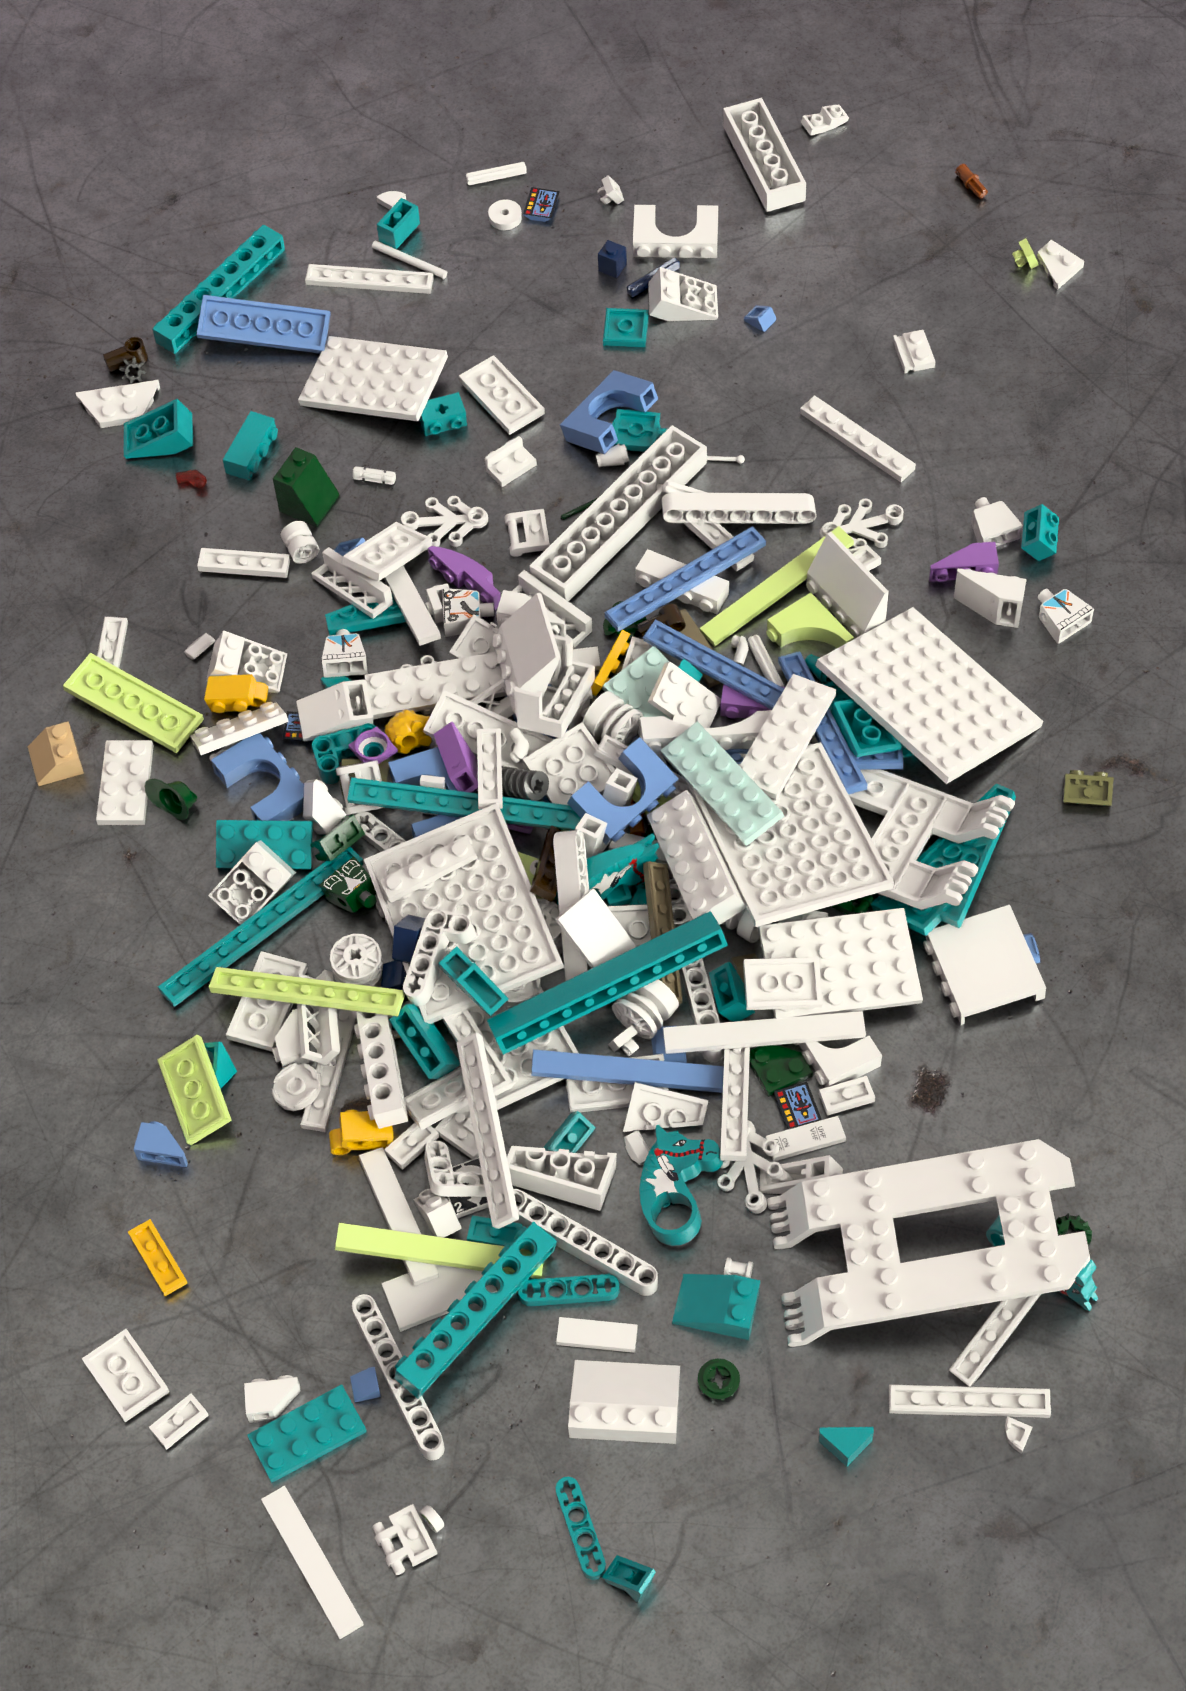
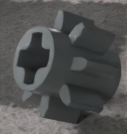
[119,356,146,384]

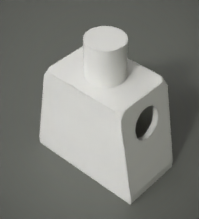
[972,497,1022,547]

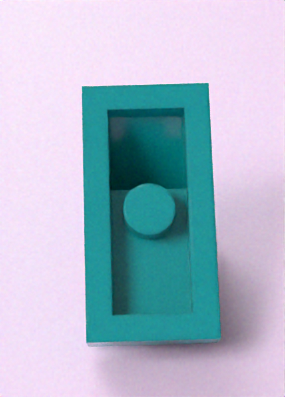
[602,1555,656,1602]

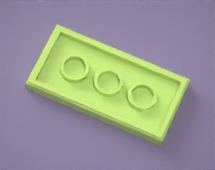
[157,1035,232,1145]

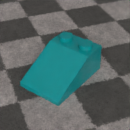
[124,399,193,459]
[831,699,902,757]
[672,1274,760,1340]

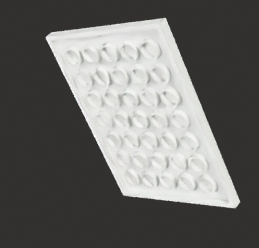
[815,607,1043,784]
[687,742,894,927]
[364,803,564,1024]

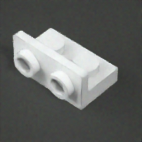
[485,436,537,487]

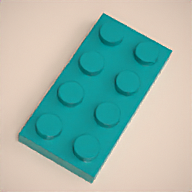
[216,820,313,869]
[247,1384,367,1483]

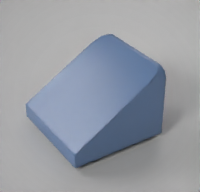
[743,305,776,331]
[350,1367,381,1403]

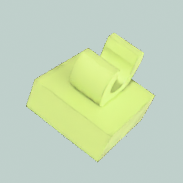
[1012,239,1039,269]

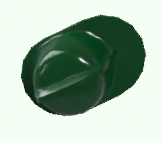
[144,779,197,820]

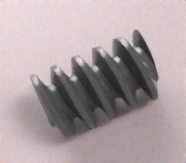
[502,767,549,801]

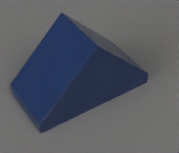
[392,914,425,964]

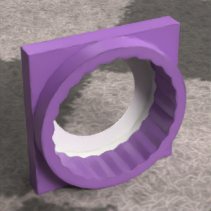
[348,726,398,764]

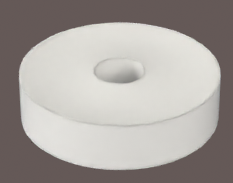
[488,200,522,230]

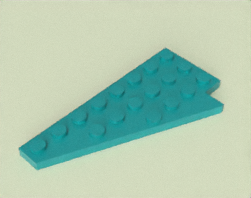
[871,783,1016,936]

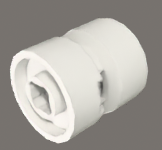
[280,521,319,564]

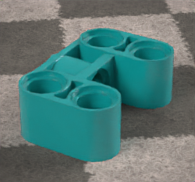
[312,723,384,784]

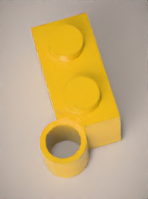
[204,674,269,713]
[329,1110,394,1155]

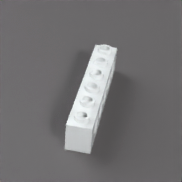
[351,987,408,1129]

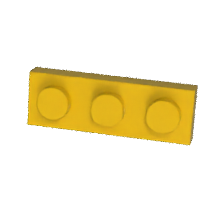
[591,630,630,696]
[128,1219,188,1296]

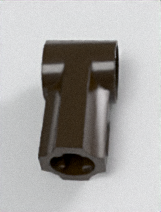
[103,337,148,372]
[637,604,686,638]

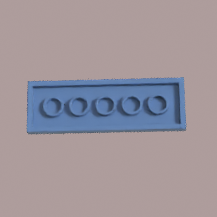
[197,295,331,353]

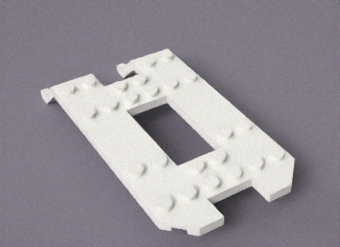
[740,743,1015,910]
[767,1139,1090,1347]

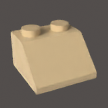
[28,721,84,786]

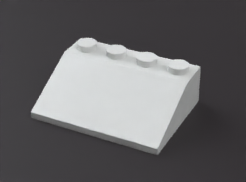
[806,532,889,639]
[492,593,561,706]
[568,1360,680,1444]

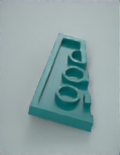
[325,593,407,636]

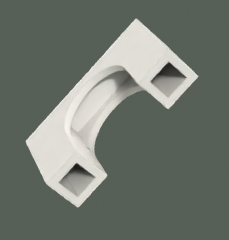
[633,205,718,258]
[575,768,638,859]
[794,1036,882,1087]

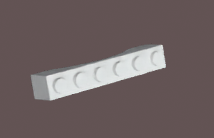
[639,710,772,754]

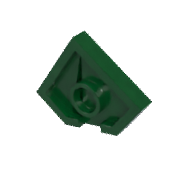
[749,1045,813,1097]

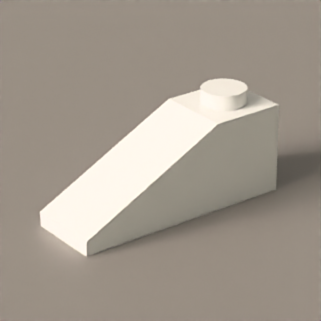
[760,1155,843,1194]

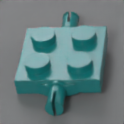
[612,409,668,452]

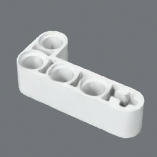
[403,909,476,1006]

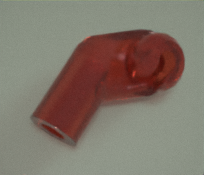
[176,469,207,488]

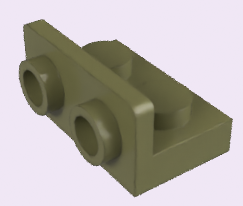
[1063,770,1114,806]

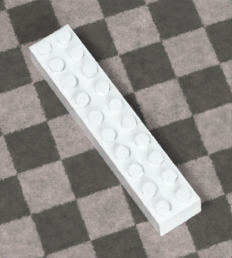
[530,425,707,602]

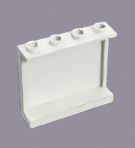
[923,905,1046,1025]

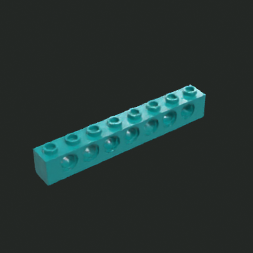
[152,224,285,354]
[394,1222,557,1399]

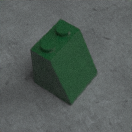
[273,447,340,527]

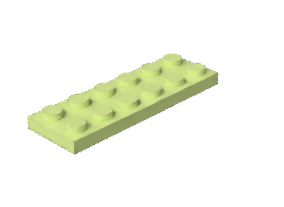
[63,653,204,753]

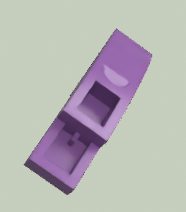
[428,546,501,611]

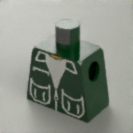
[319,856,376,913]

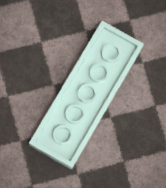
[660,721,784,846]

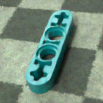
[518,1274,620,1306]
[555,1476,606,1580]

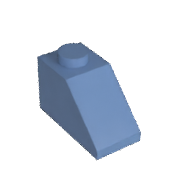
[134,1121,188,1167]

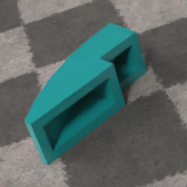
[438,946,509,1017]

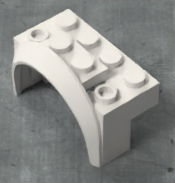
[512,635,595,738]

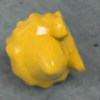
[385,709,432,754]

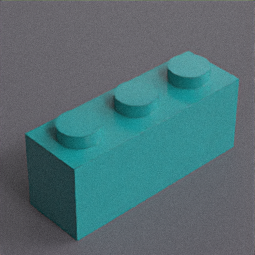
[223,411,278,480]
[389,1004,460,1079]

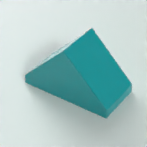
[818,1427,874,1467]

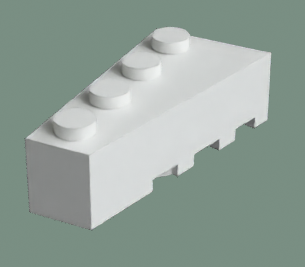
[507,1146,617,1211]

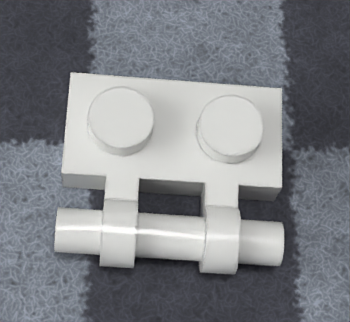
[372,1504,437,1575]

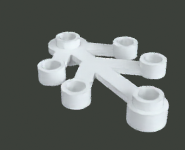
[401,496,488,547]
[820,498,904,549]
[718,1120,784,1214]

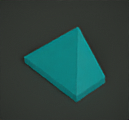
[204,1042,237,1089]

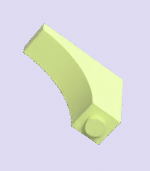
[766,593,854,648]

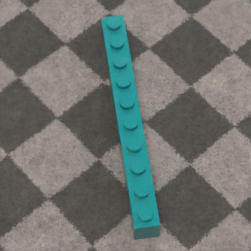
[487,911,728,1055]

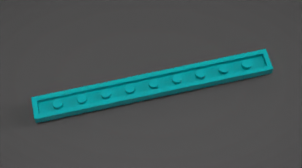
[347,777,581,831]
[158,847,364,1007]

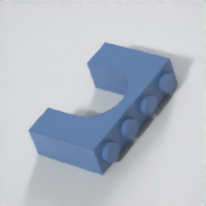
[560,370,658,454]
[211,733,304,821]
[567,737,679,845]
[388,747,462,838]

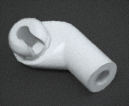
[731,635,748,666]
[509,727,529,763]

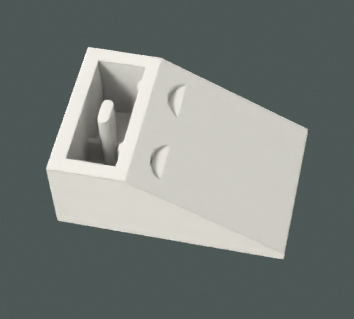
[648,267,718,321]
[954,569,1026,628]
[496,590,565,637]
[206,631,287,693]
[296,679,373,741]
[208,840,296,925]

